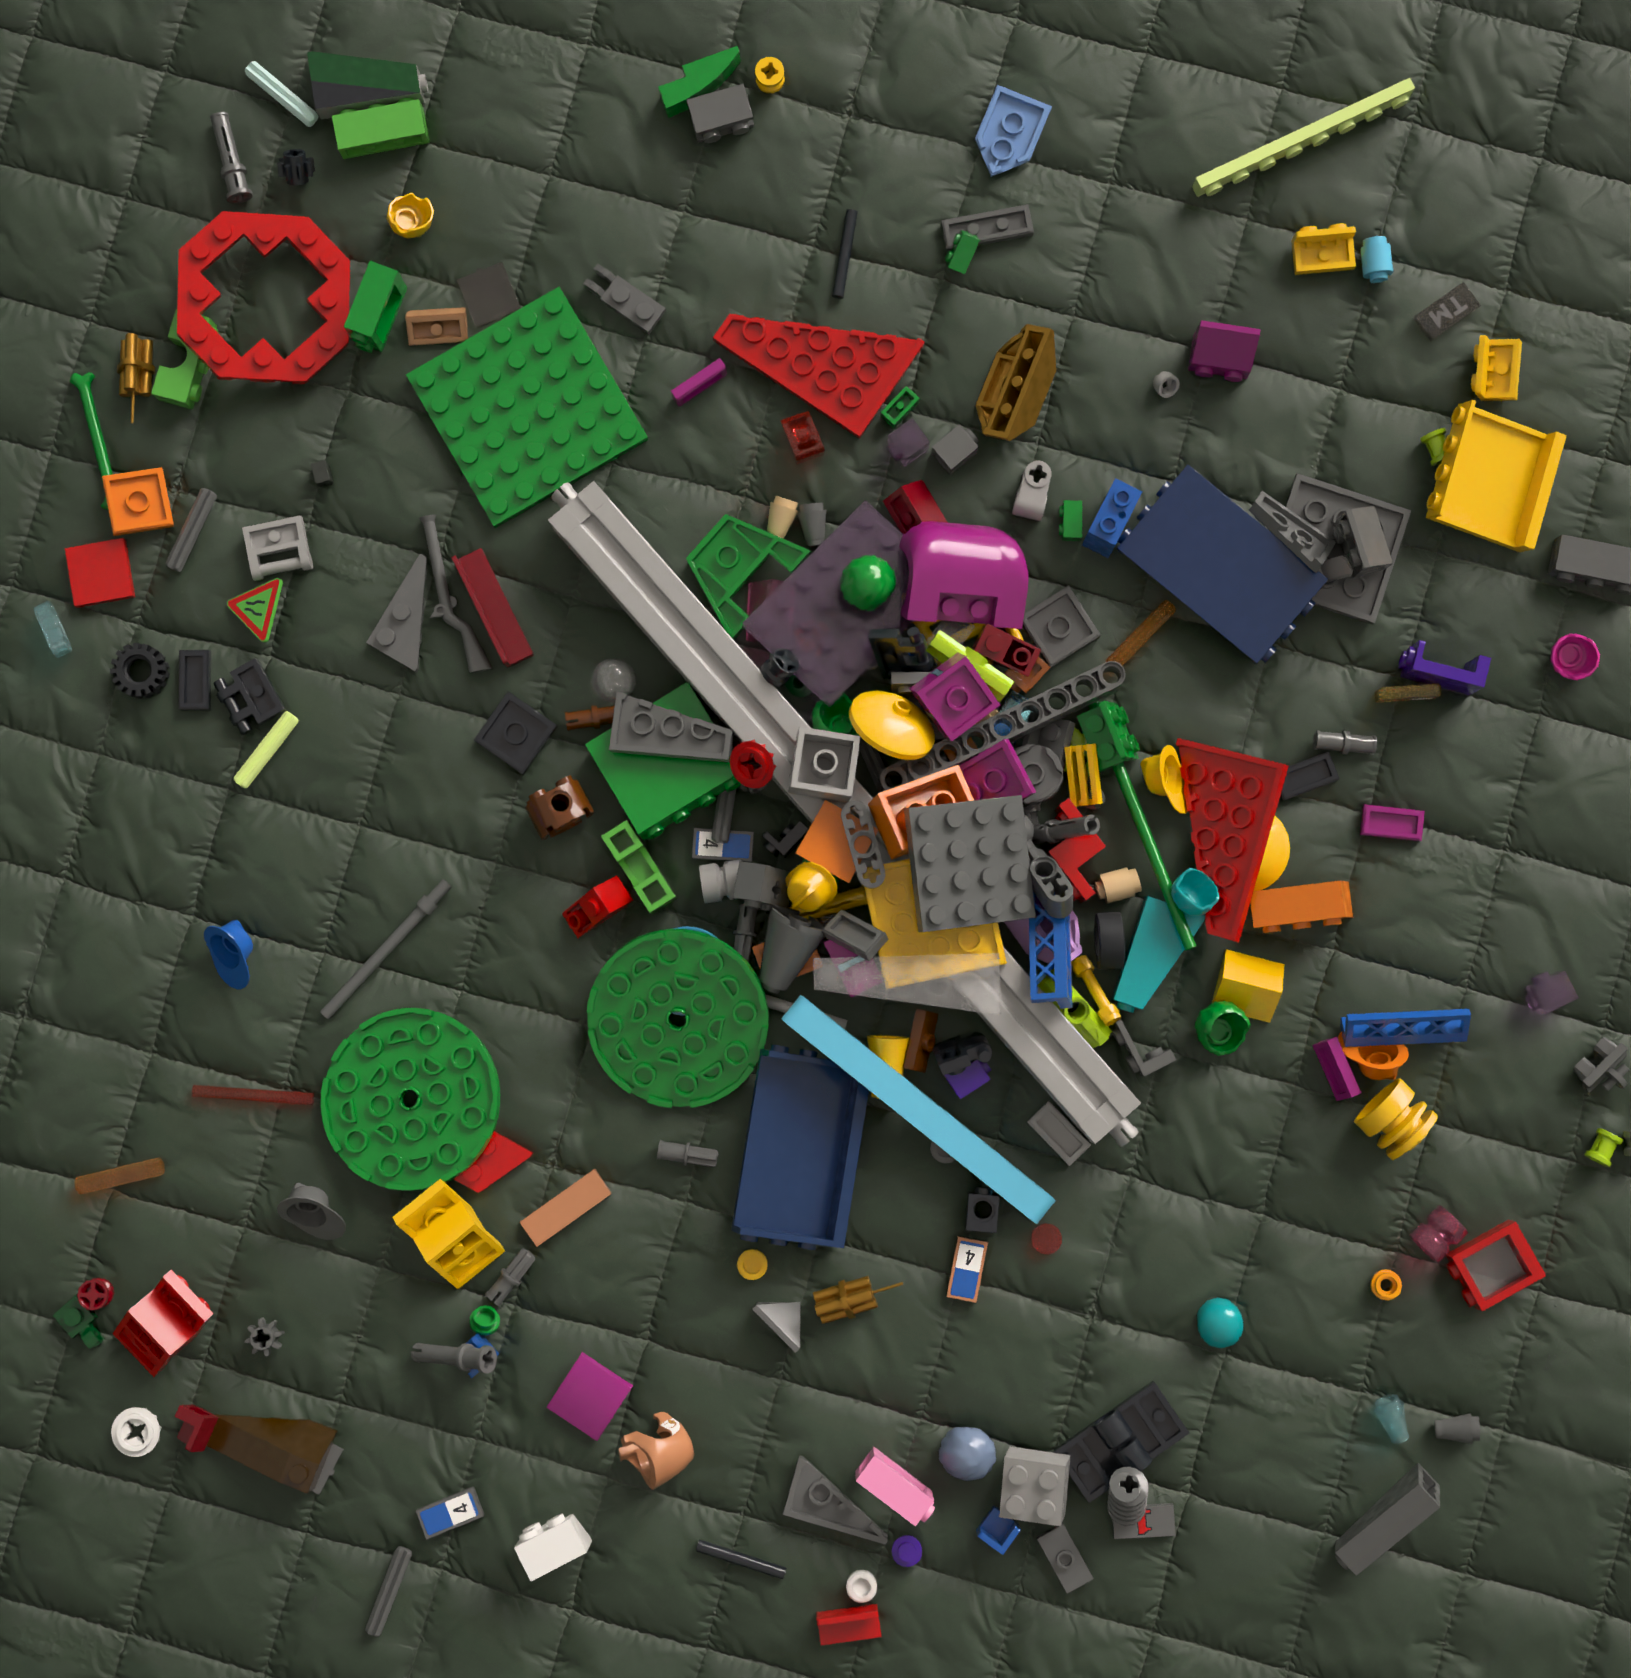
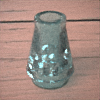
[1374,1394,1409,1443]

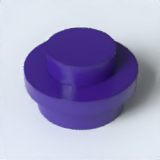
[892,1535,922,1567]

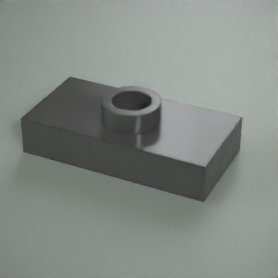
[1036,1522,1094,1594]

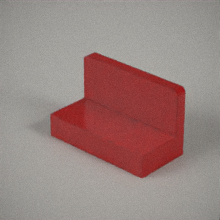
[816,1604,882,1645]

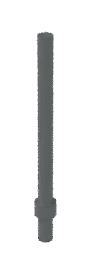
[320,879,452,1019]

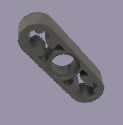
[841,801,885,889]

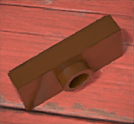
[903,1009,939,1073]

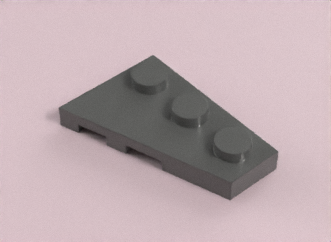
[1249,491,1336,573]

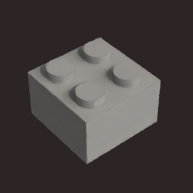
[788,727,861,803]
[999,1447,1070,1526]

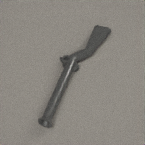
[419,515,493,674]

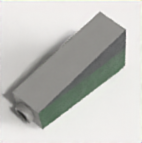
[307,51,428,119]

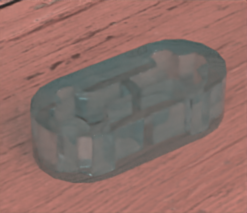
[34,601,72,658]

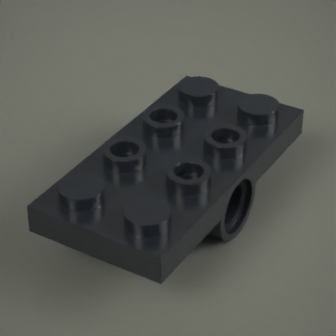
[1053,1381,1189,1503]

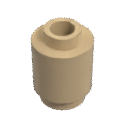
[1095,867,1142,904]

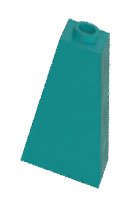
[1111,896,1206,1013]

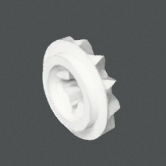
[111,1407,162,1457]

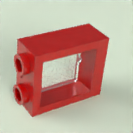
[1445,1219,1546,1311]

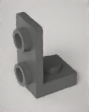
[1112,1019,1176,1077]

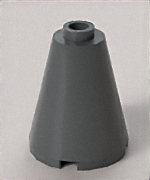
[759,905,826,994]

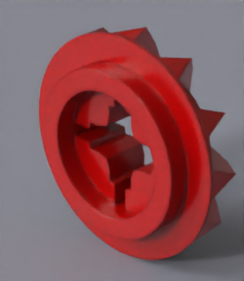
[730,739,777,788]

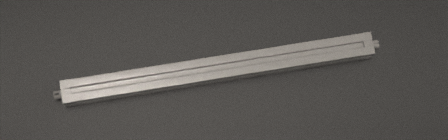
[548,481,1141,1147]

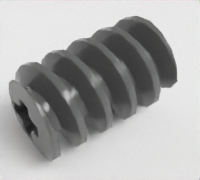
[1107,1467,1149,1526]

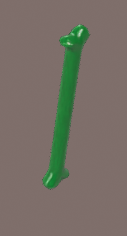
[69,372,113,510]

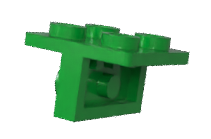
[1077,701,1140,772]

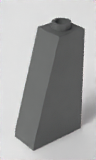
[1335,1463,1440,1576]

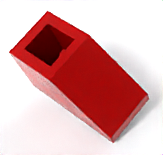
[562,875,633,938]

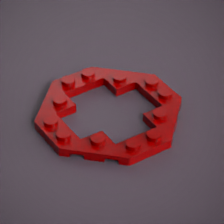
[177,211,350,384]

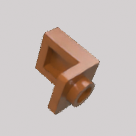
[1004,656,1051,694]

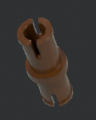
[565,705,615,731]

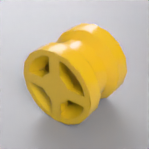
[755,57,785,93]

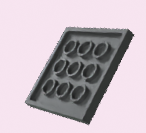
[1285,473,1411,625]
[904,795,1036,932]

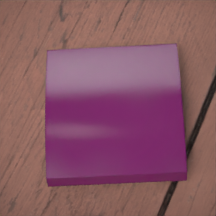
[546,1352,633,1441]

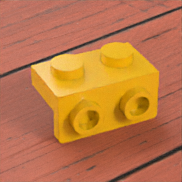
[1291,223,1356,275]
[1471,335,1522,401]

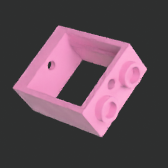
[855,1446,935,1527]

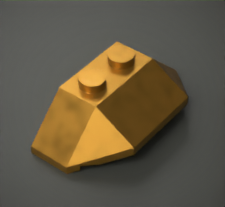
[976,324,1056,441]

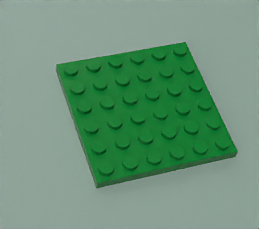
[406,286,649,528]

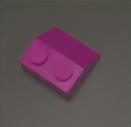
[1188,320,1261,382]

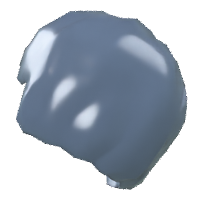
[938,1427,996,1481]

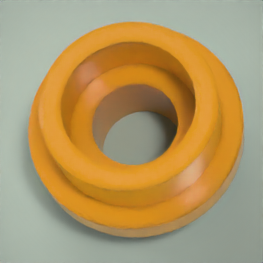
[1370,1269,1402,1300]

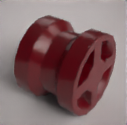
[77,1278,114,1310]

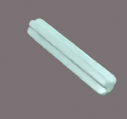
[245,61,319,127]

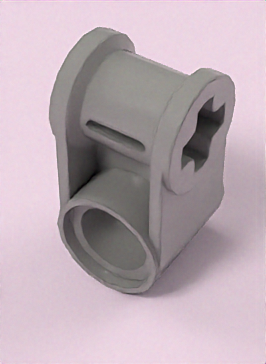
[1012,461,1051,521]

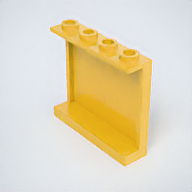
[1426,400,1567,552]

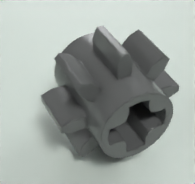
[244,1317,285,1356]

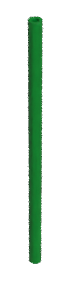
[1088,701,1197,951]

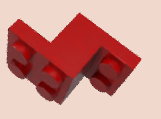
[1046,798,1106,903]
[112,1270,214,1377]

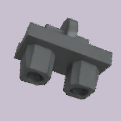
[1573,1037,1630,1094]

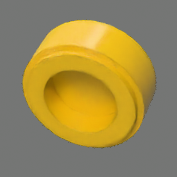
[737,1249,768,1280]

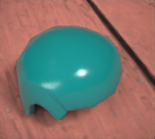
[1171,868,1219,916]
[1197,1297,1243,1349]

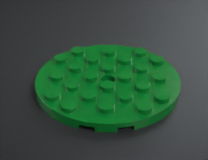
[587,929,769,1108]
[321,1008,500,1191]

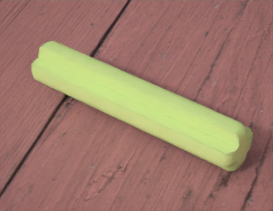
[233,711,299,788]

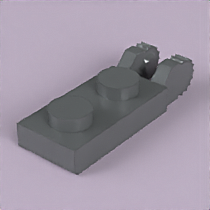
[583,264,666,334]

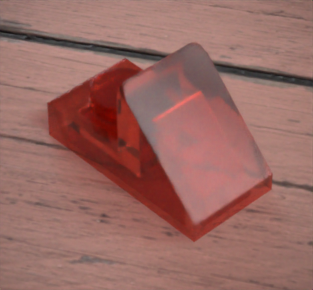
[781,410,825,465]

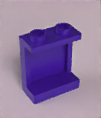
[1398,640,1491,695]

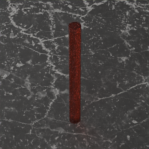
[192,1085,314,1105]

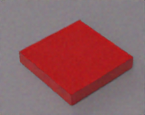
[65,538,135,608]

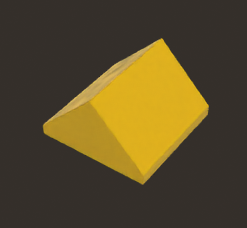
[1212,949,1285,1023]

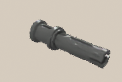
[210,112,253,204]
[411,1343,497,1374]

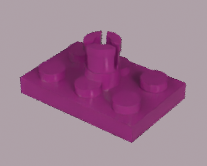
[959,739,1037,801]

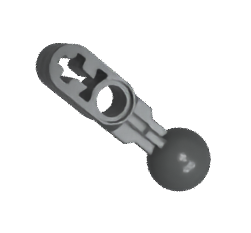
[1024,815,1073,918]

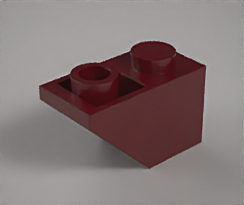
[972,623,1041,677]

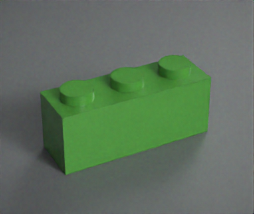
[332,98,430,159]

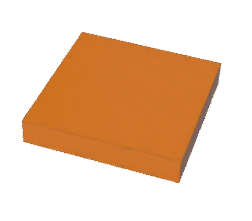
[102,467,174,536]
[795,800,879,884]

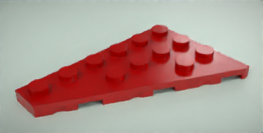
[713,314,925,439]
[1176,738,1289,942]

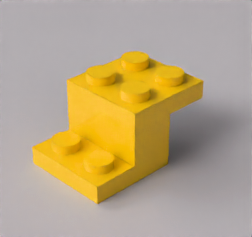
[392,1179,505,1289]

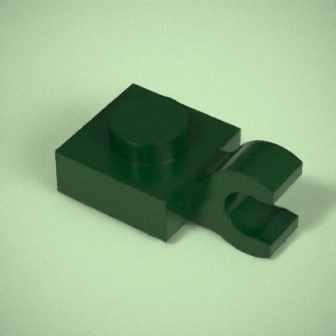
[53,1295,105,1349]

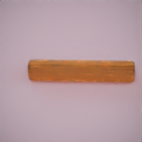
[1106,600,1176,666]
[75,1157,165,1194]

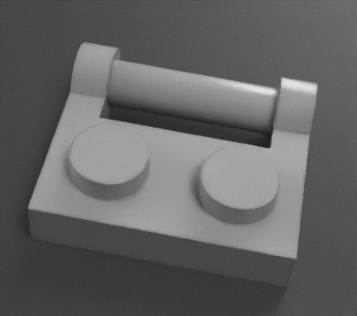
[242,516,313,581]

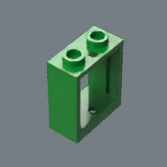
[344,261,408,353]

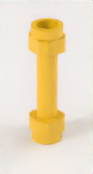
[1071,955,1121,1026]

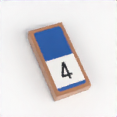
[946,1236,988,1303]

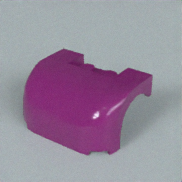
[899,521,1028,629]

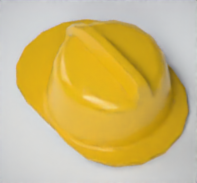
[1140,745,1187,814]
[785,862,837,912]

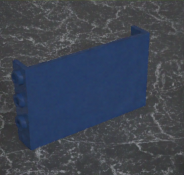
[1117,465,1328,665]
[731,1044,869,1250]

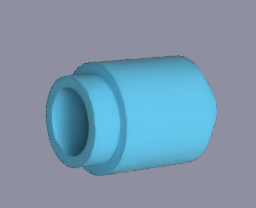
[1360,236,1393,283]

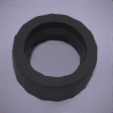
[1094,912,1125,970]

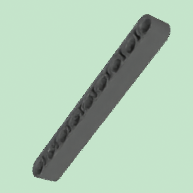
[880,661,1126,792]

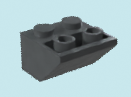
[1333,506,1393,579]

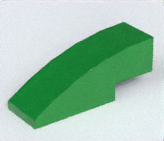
[658,46,741,118]

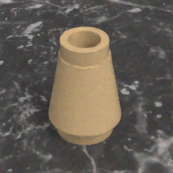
[767,496,799,539]

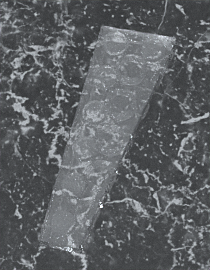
[813,953,1001,1015]

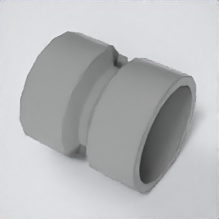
[699,859,742,903]

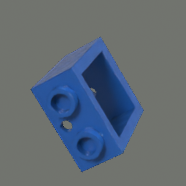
[1082,478,1142,558]

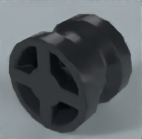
[761,648,799,687]

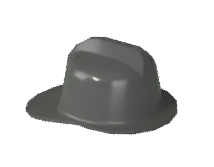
[277,1183,346,1240]

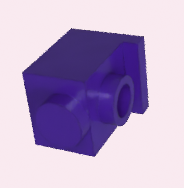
[944,1059,992,1099]

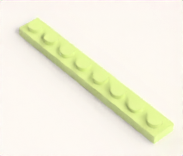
[1192,78,1415,197]

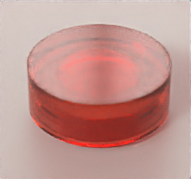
[1031,1223,1062,1254]

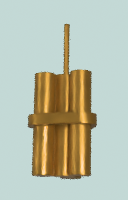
[117,333,155,424]
[813,1276,903,1324]

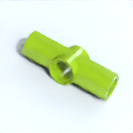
[926,630,1014,703]
[1038,968,1112,1048]

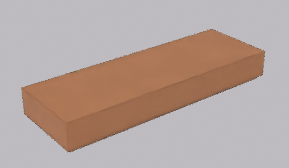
[520,1169,612,1247]

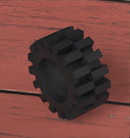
[110,643,170,699]

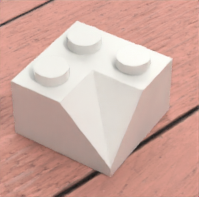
[514,1513,592,1581]

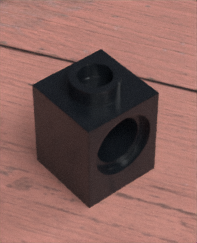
[965,1187,999,1233]

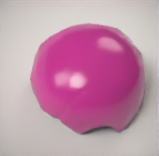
[1550,634,1600,680]

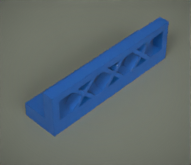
[1029,892,1073,1009]
[1340,1009,1471,1047]

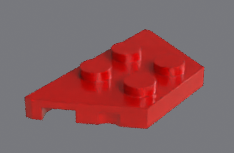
[454,1131,534,1193]

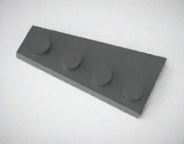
[609,691,734,763]

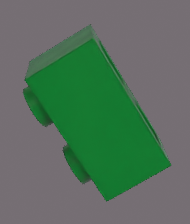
[945,230,980,274]
[880,386,920,429]
[1059,500,1082,541]

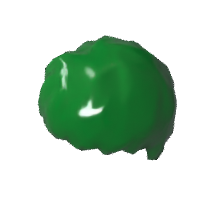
[840,555,897,612]
[811,692,859,736]
[1194,1001,1251,1056]

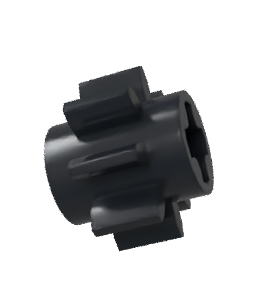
[277,149,315,185]

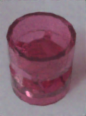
[1409,1205,1468,1264]

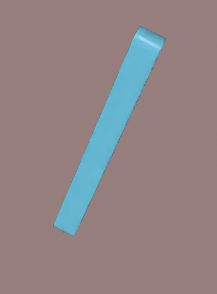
[781,995,1056,1224]

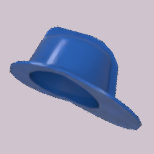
[204,920,253,990]

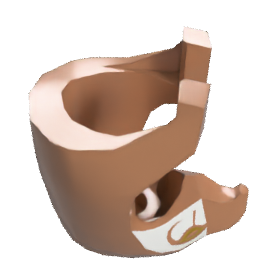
[618,1412,694,1490]

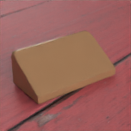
[405,307,468,346]

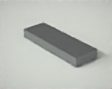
[941,204,1034,252]

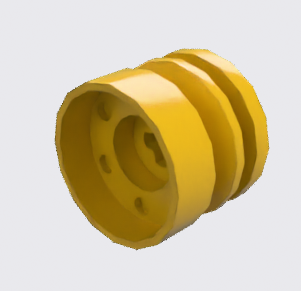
[1354,1078,1438,1160]

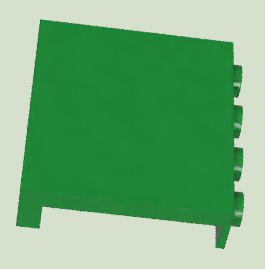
[585,682,741,840]

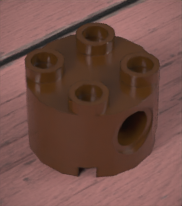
[525,775,595,840]

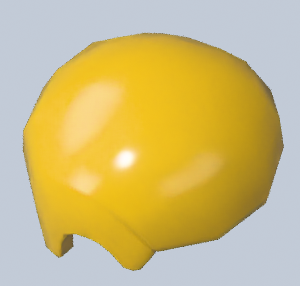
[386,193,434,239]

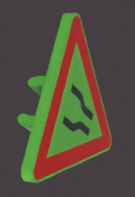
[227,578,283,643]

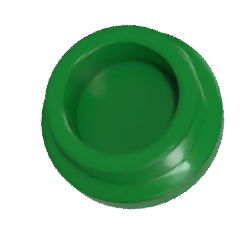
[469,1305,500,1336]

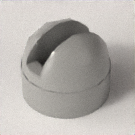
[1153,371,1179,398]

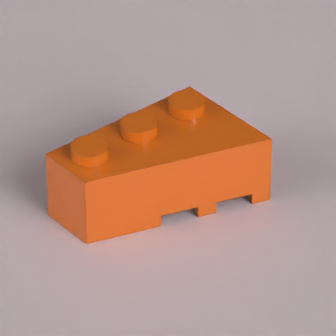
[1250,881,1353,933]

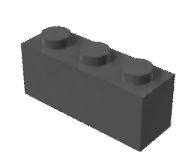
[1548,534,1631,595]

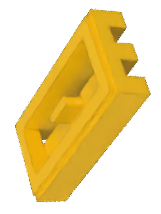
[1064,743,1103,807]

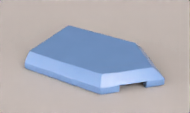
[975,85,1052,177]

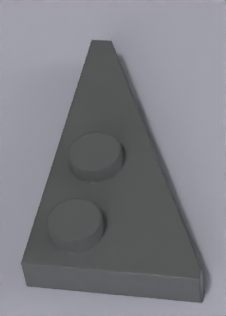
[366,554,427,673]
[783,1455,888,1545]

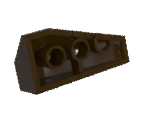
[206,1414,338,1494]

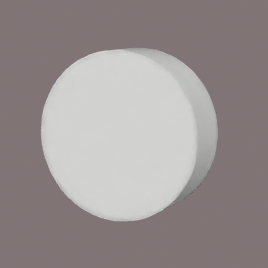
[846,1570,877,1603]

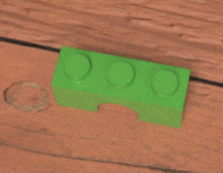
[151,309,218,410]
[601,820,677,914]

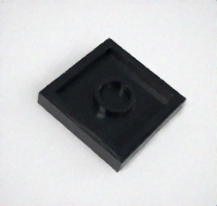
[474,692,558,775]

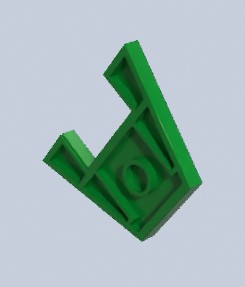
[686,514,812,640]

